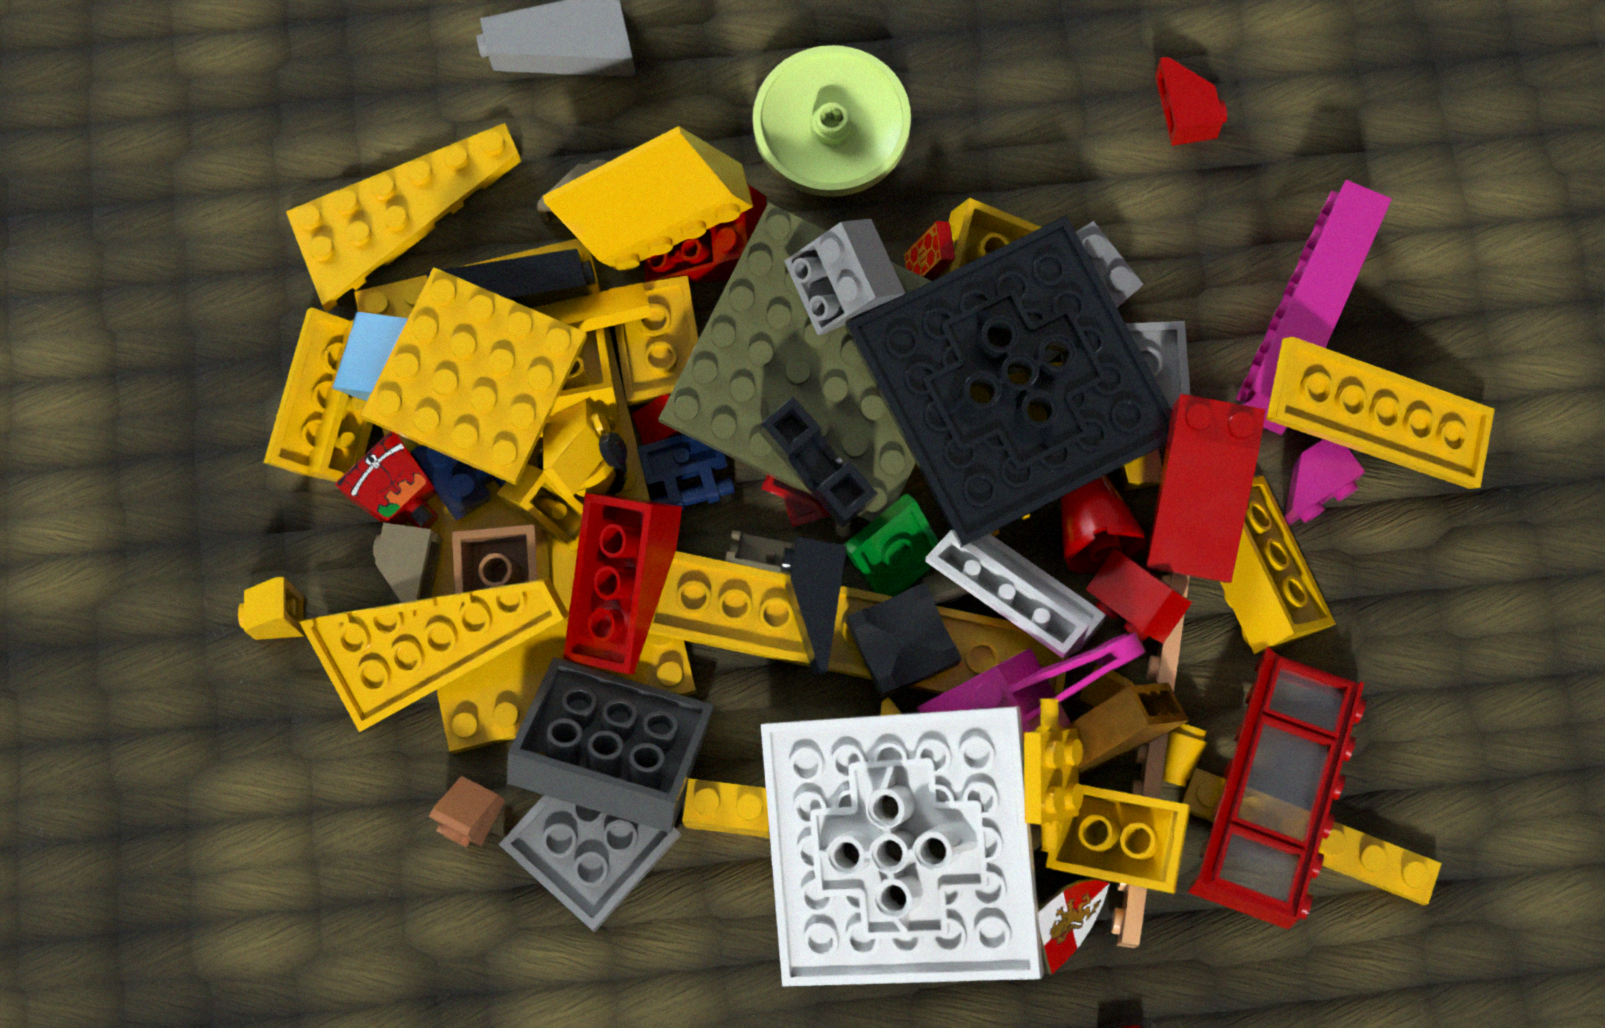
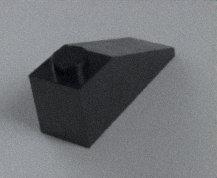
[780,537,847,677]

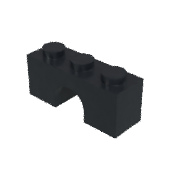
[760,396,878,528]

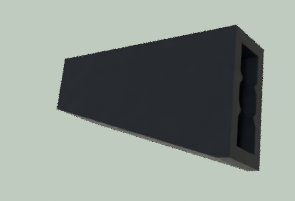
[426,249,596,308]

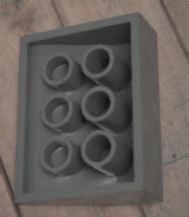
[507,657,714,833]

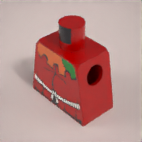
[335,431,439,529]

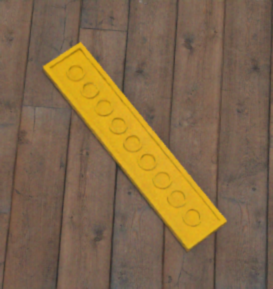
[648,551,1069,704]

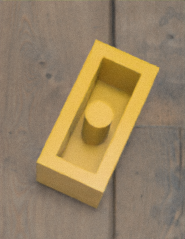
[682,778,770,838]

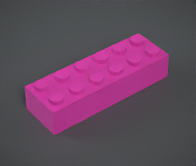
[1235,180,1392,436]

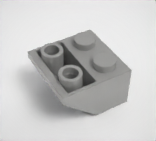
[784,219,905,335]

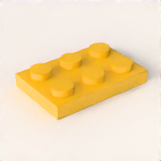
[609,275,699,406]

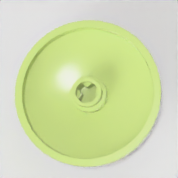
[753,45,911,197]

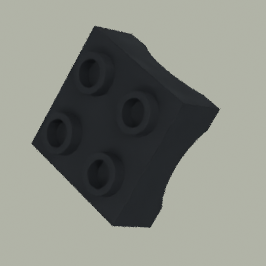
[846,582,962,699]

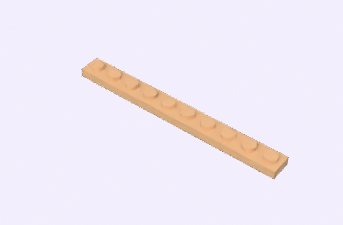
[1111,572,1190,948]

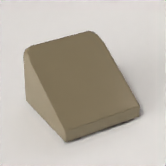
[921,572,970,606]

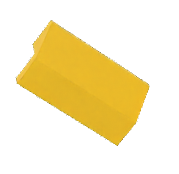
[263,308,373,482]

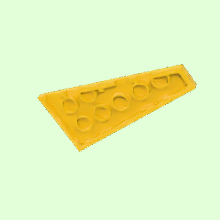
[286,123,521,312]
[299,578,570,732]

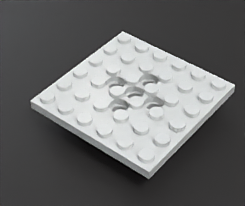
[761,706,1043,986]

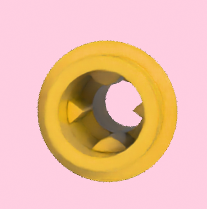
[1162,724,1208,787]

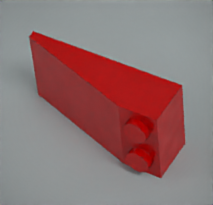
[1146,394,1266,583]
[563,493,682,674]

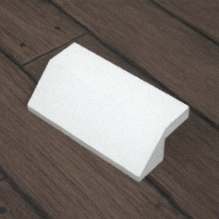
[925,530,1106,659]

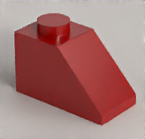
[1155,57,1227,146]

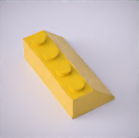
[1220,476,1336,654]

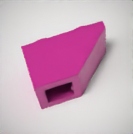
[1284,439,1365,525]

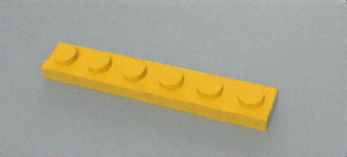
[1181,768,1442,905]

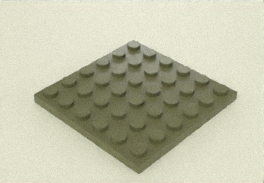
[658,202,931,524]

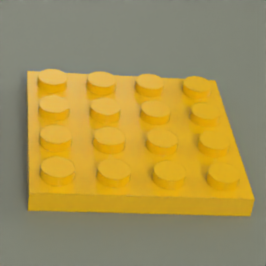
[361,267,587,486]

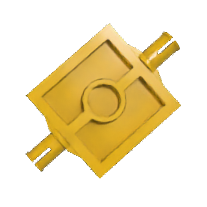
[1024,698,1083,852]

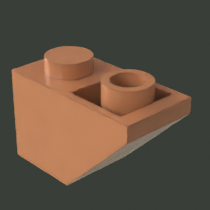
[429,776,505,848]

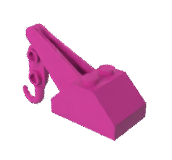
[916,632,1146,747]

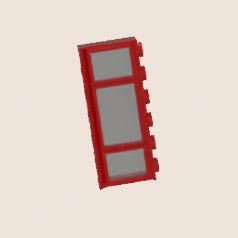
[1188,646,1366,930]

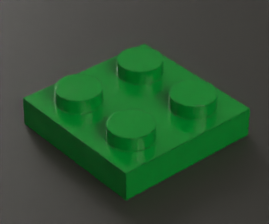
[844,493,939,597]

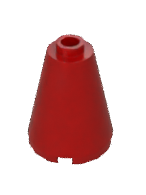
[1060,475,1146,574]

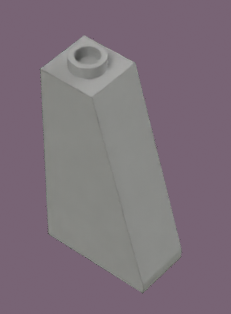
[476,0,636,77]

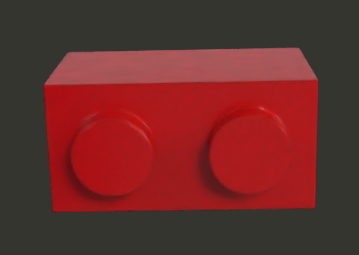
[1086,548,1193,644]

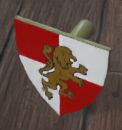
[1037,878,1110,975]

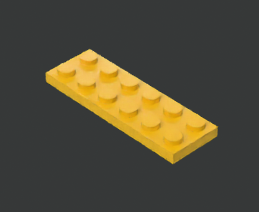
[1266,336,1495,489]

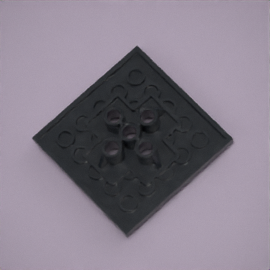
[845,215,1172,548]

